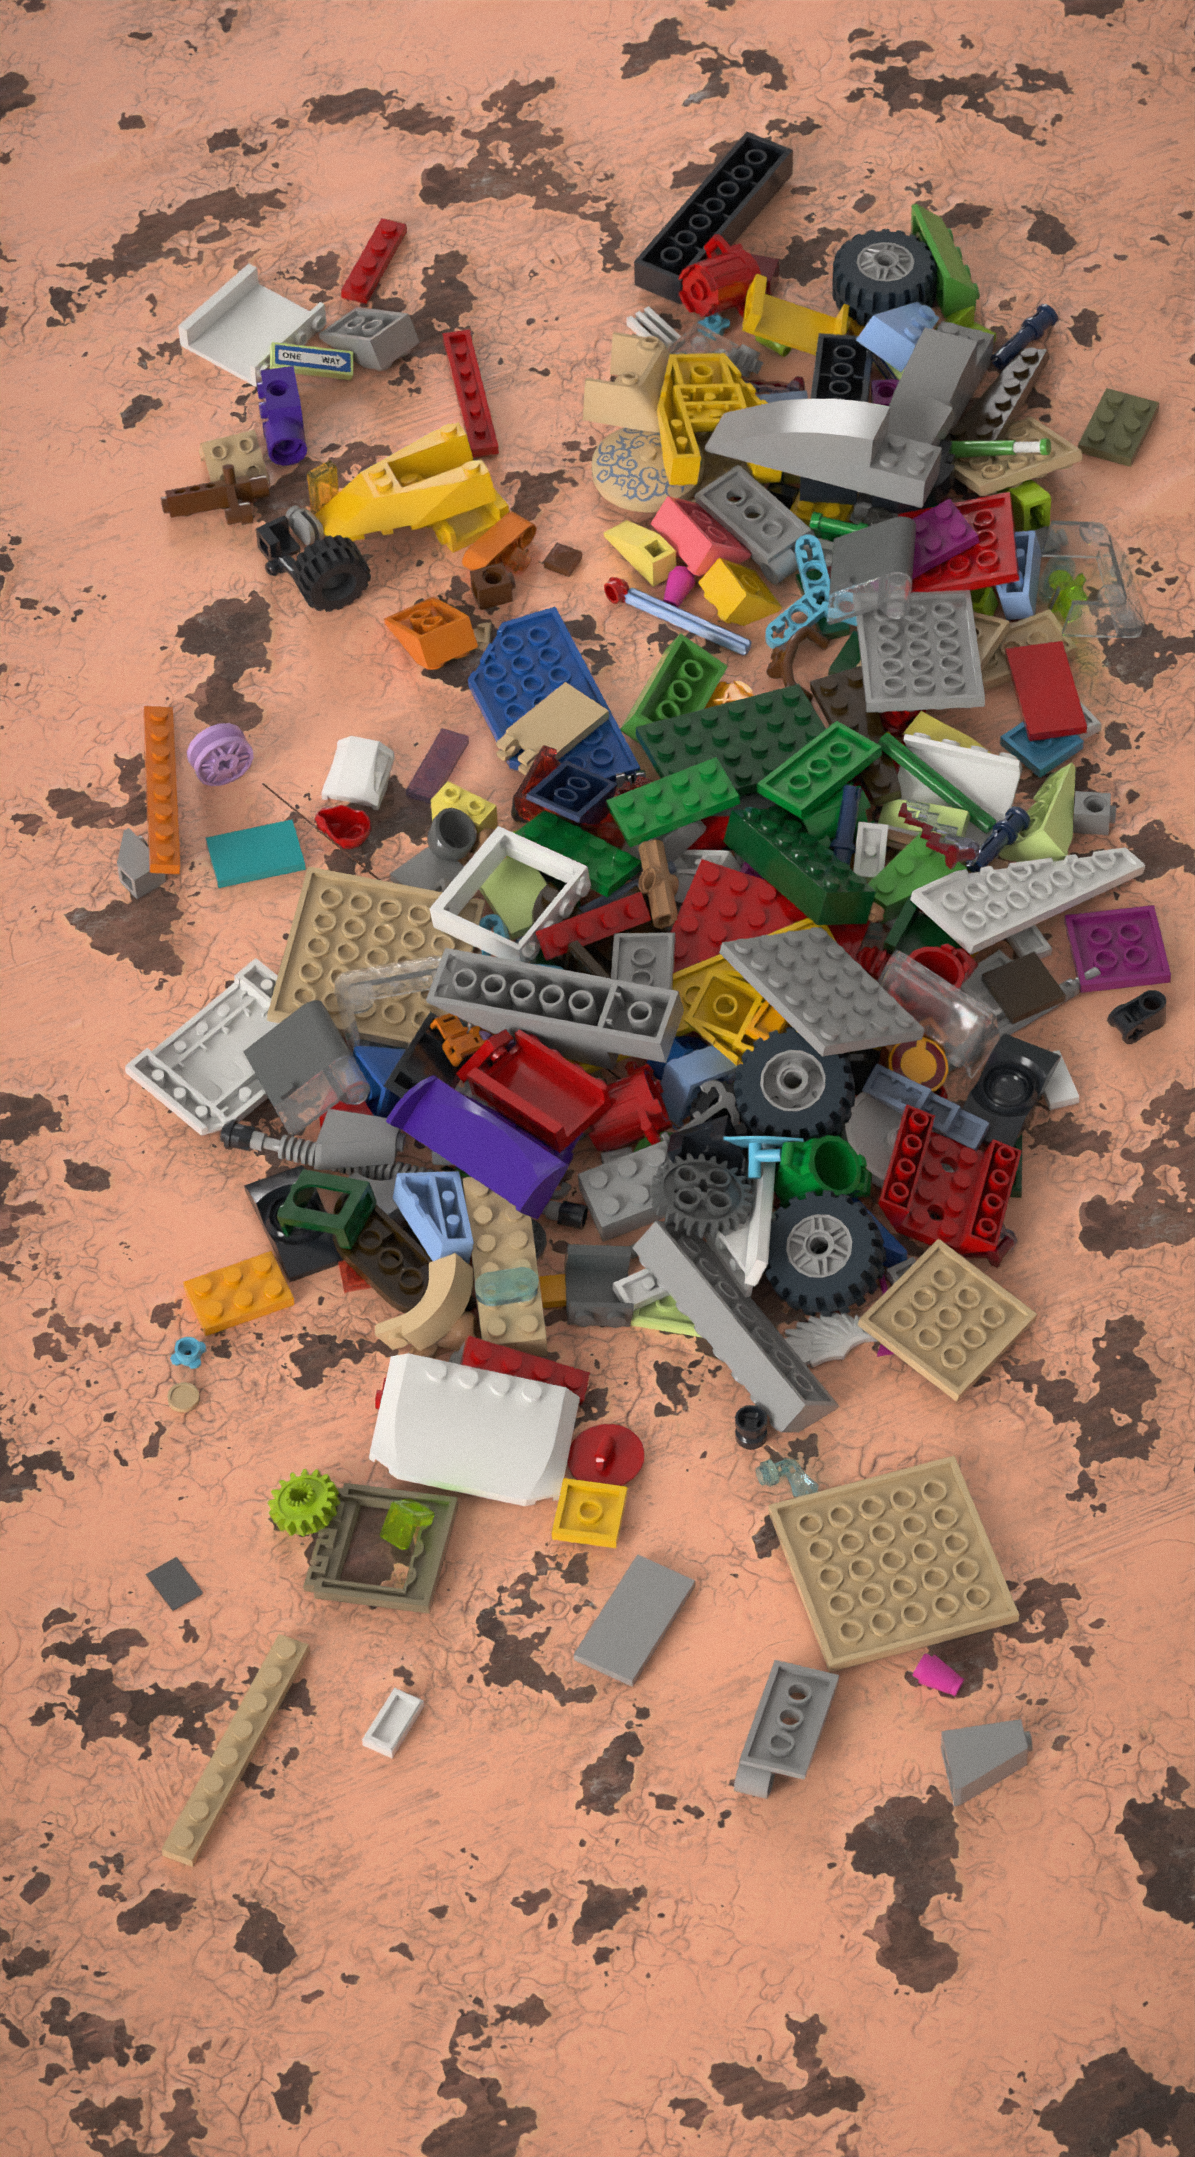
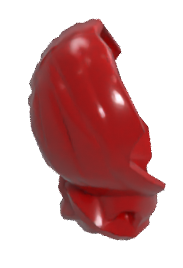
[315,805,371,849]

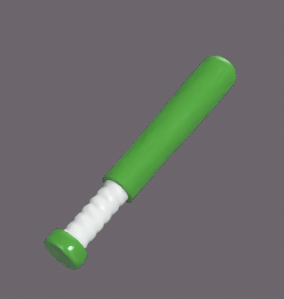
[951,438,1051,458]

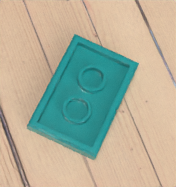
[206,819,306,888]

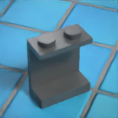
[564,1244,634,1328]

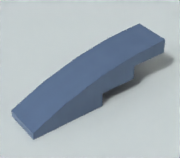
[862,1064,991,1151]

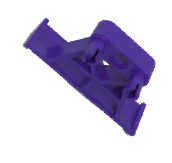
[386,1075,583,1219]

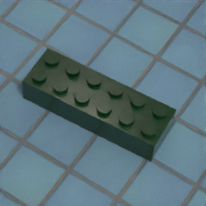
[723,806,876,925]

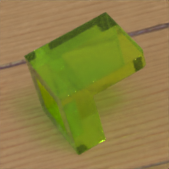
[379,1498,435,1550]

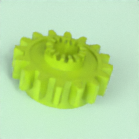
[268,1469,341,1537]

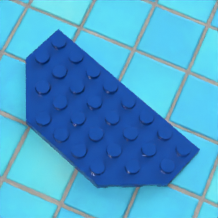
[468,607,640,782]

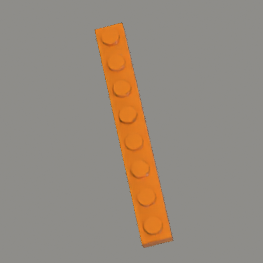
[143,706,181,874]

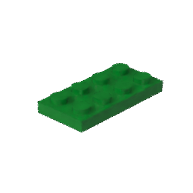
[757,721,882,819]
[606,757,740,847]
[515,810,642,897]

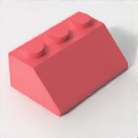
[651,496,751,576]

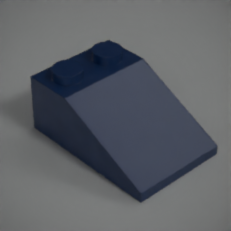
[526,760,617,825]

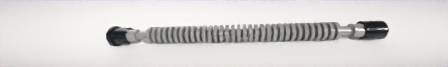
[220,1119,588,1230]

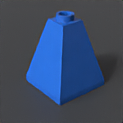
[345,1045,405,1118]

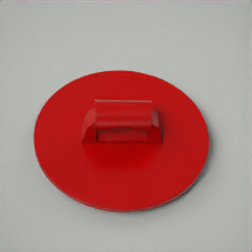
[567,1424,645,1486]

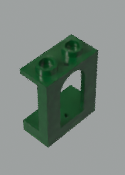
[277,1169,377,1249]

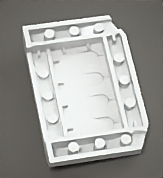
[125,958,279,1136]
[369,1353,580,1506]

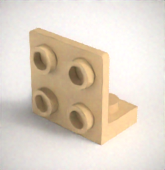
[199,429,269,484]

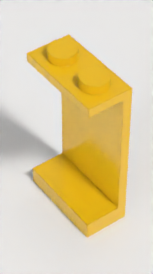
[742,274,851,356]

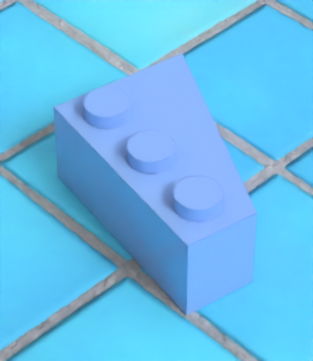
[856,302,939,372]
[995,530,1042,620]
[661,1045,737,1131]
[392,1171,474,1264]

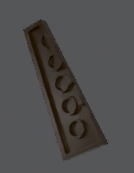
[944,348,1050,441]
[810,666,902,806]

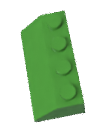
[911,204,980,318]
[620,633,728,745]

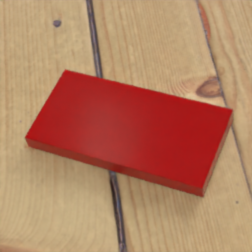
[1005,641,1087,741]

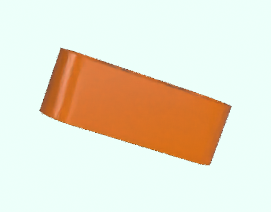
[462,511,537,571]

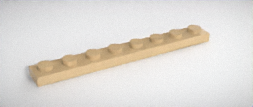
[162,1634,310,1867]

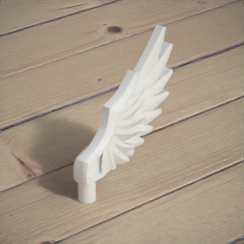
[784,1312,878,1368]

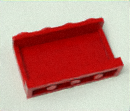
[467,1029,612,1153]

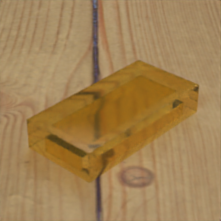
[307,460,339,515]

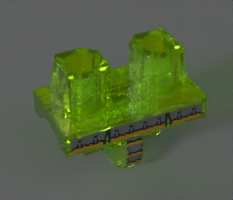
[1047,570,1088,621]

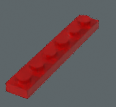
[442,329,499,458]

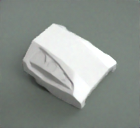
[321,736,395,810]

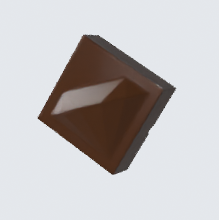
[544,542,582,577]

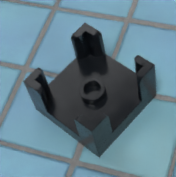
[667,1115,750,1185]

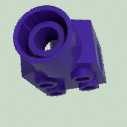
[256,366,307,466]

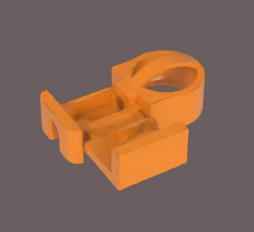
[430,1013,496,1067]

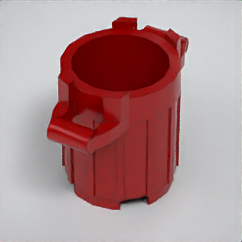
[679,234,767,318]
[887,944,978,1029]
[588,1061,673,1152]

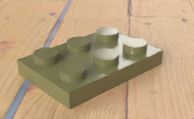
[1078,388,1159,467]

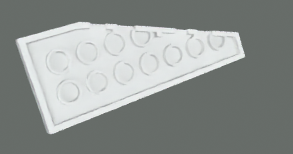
[910,847,1146,955]

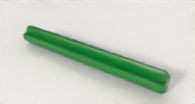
[878,733,997,834]

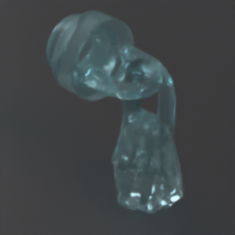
[755,1458,818,1498]

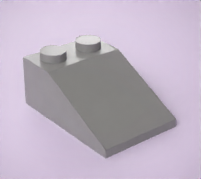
[318,307,420,371]

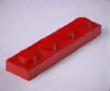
[341,218,407,304]
[535,892,652,960]
[460,1336,590,1405]

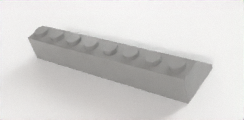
[632,1221,839,1432]

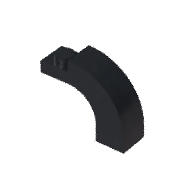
[872,439,956,514]

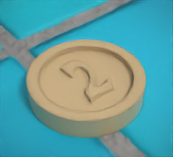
[167,1382,200,1413]

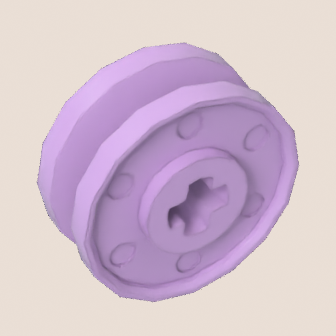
[187,723,254,786]

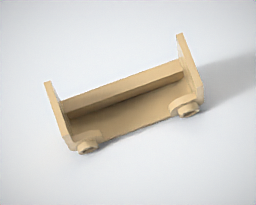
[583,332,671,433]

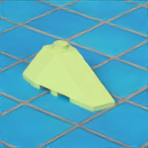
[999,763,1076,862]

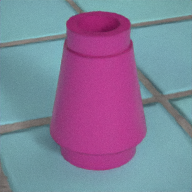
[663,566,695,608]
[912,1653,965,1696]

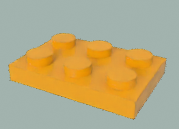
[183,1251,295,1336]

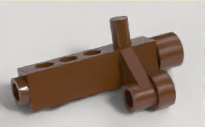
[161,464,270,525]

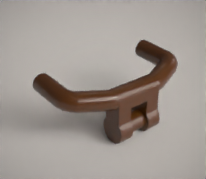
[766,626,830,702]

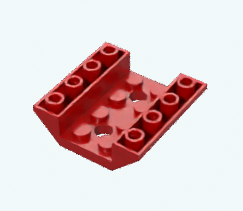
[878,1104,1022,1255]

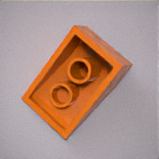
[384,596,478,670]

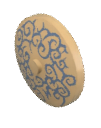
[592,427,705,512]

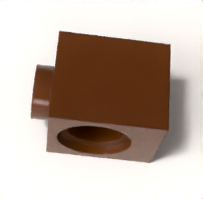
[470,562,516,610]

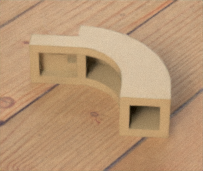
[375,1253,473,1351]

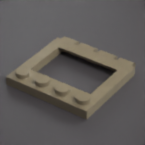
[303,1483,459,1614]

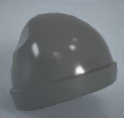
[427,808,477,861]

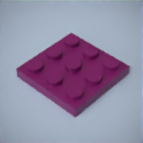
[1064,905,1171,993]

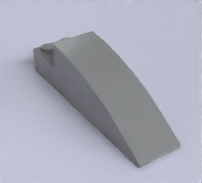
[889,321,994,439]
[705,399,942,508]
[426,948,684,1070]

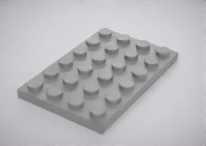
[854,590,985,713]
[719,927,925,1057]

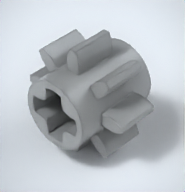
[728,344,763,378]

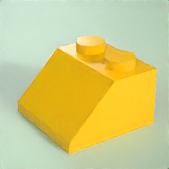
[698,557,783,626]

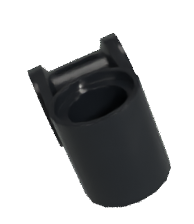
[1107,990,1166,1044]

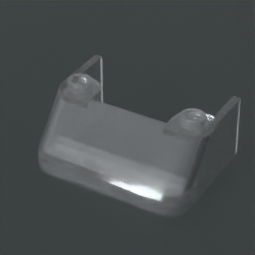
[1040,520,1145,638]
[877,950,1000,1078]
[334,955,474,1055]

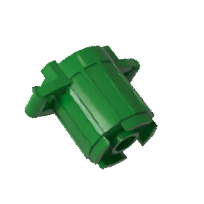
[784,781,875,849]
[774,1135,872,1209]

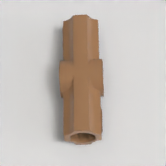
[638,839,679,929]

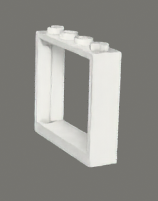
[430,826,591,963]

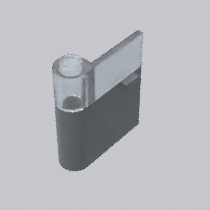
[827,517,916,625]
[243,1000,371,1137]

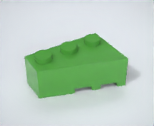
[868,832,967,924]

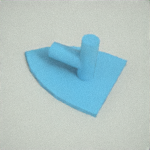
[724,1136,803,1179]

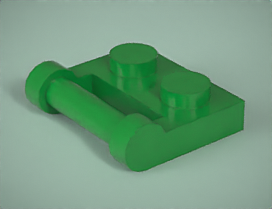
[810,511,870,542]

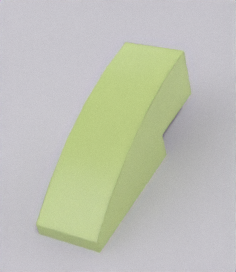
[878,799,970,843]

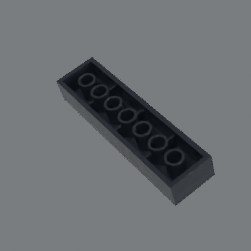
[634,131,793,305]
[800,333,873,505]

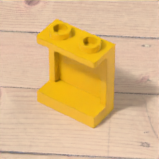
[426,489,509,553]

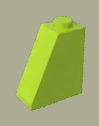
[995,479,1051,532]

